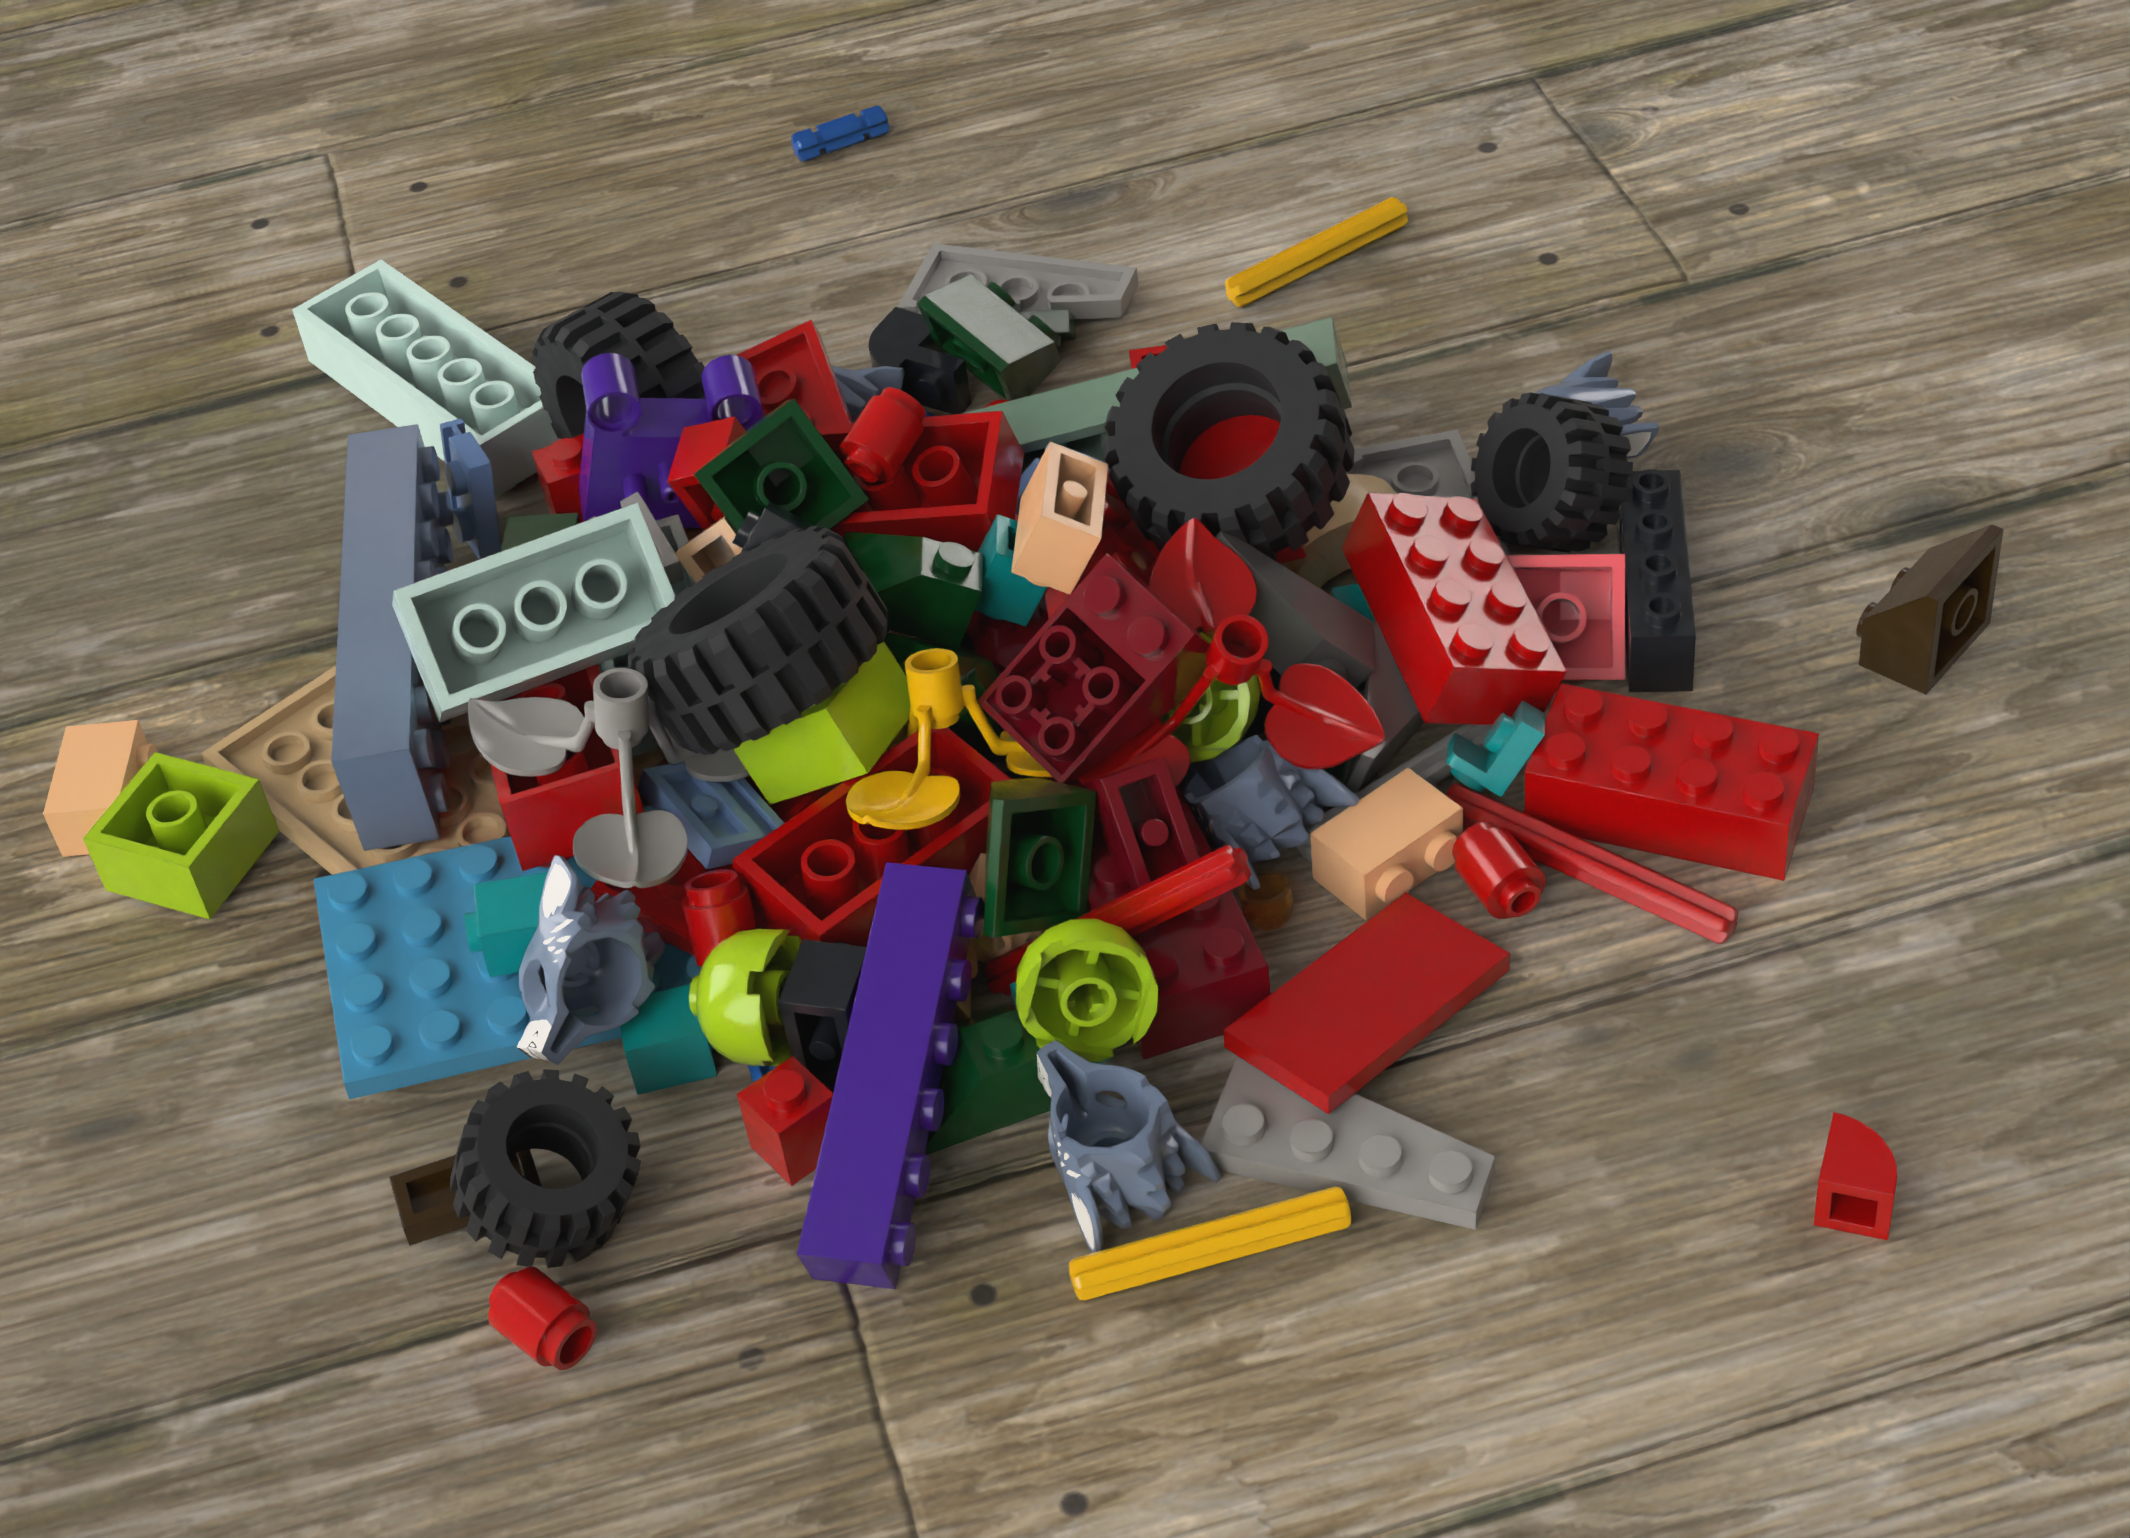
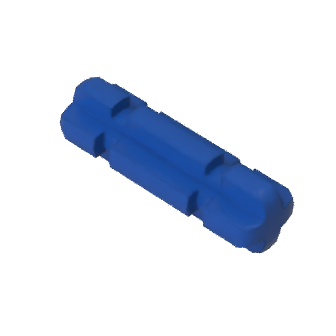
[791,105,889,162]

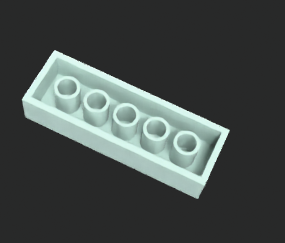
[292,260,560,497]

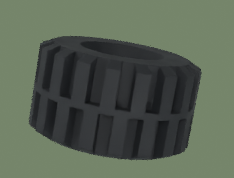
[1470,392,1633,553]
[450,1069,641,1268]

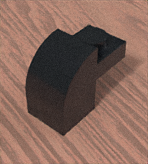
[868,307,972,415]

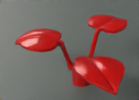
[1078,518,1385,788]

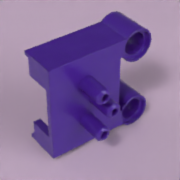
[579,353,763,528]

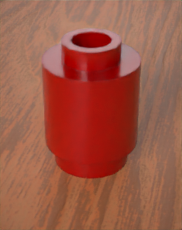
[840,387,926,483]
[1452,822,1546,919]
[681,869,758,967]
[488,1267,597,1370]

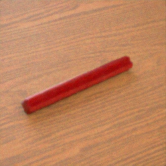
[1444,783,1739,944]
[984,845,1251,996]

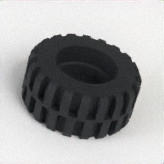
[532,291,705,439]
[1103,322,1355,561]
[628,526,888,755]

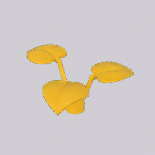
[846,648,1052,830]

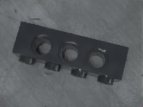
[1617,469,1696,692]

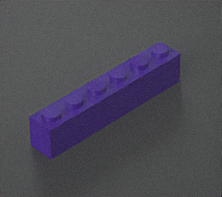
[797,862,984,1290]

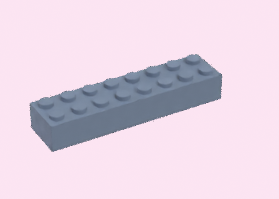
[331,424,454,851]

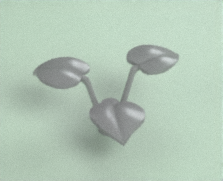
[468,668,750,888]

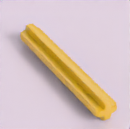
[1225,197,1408,307]
[1069,1186,1351,1301]

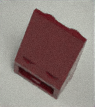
[977,553,1210,784]

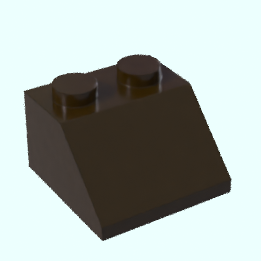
[1856,524,2004,695]

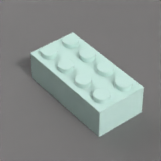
[392,503,675,723]

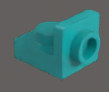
[1446,700,1545,797]

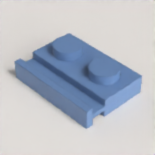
[440,418,501,560]
[638,762,784,870]

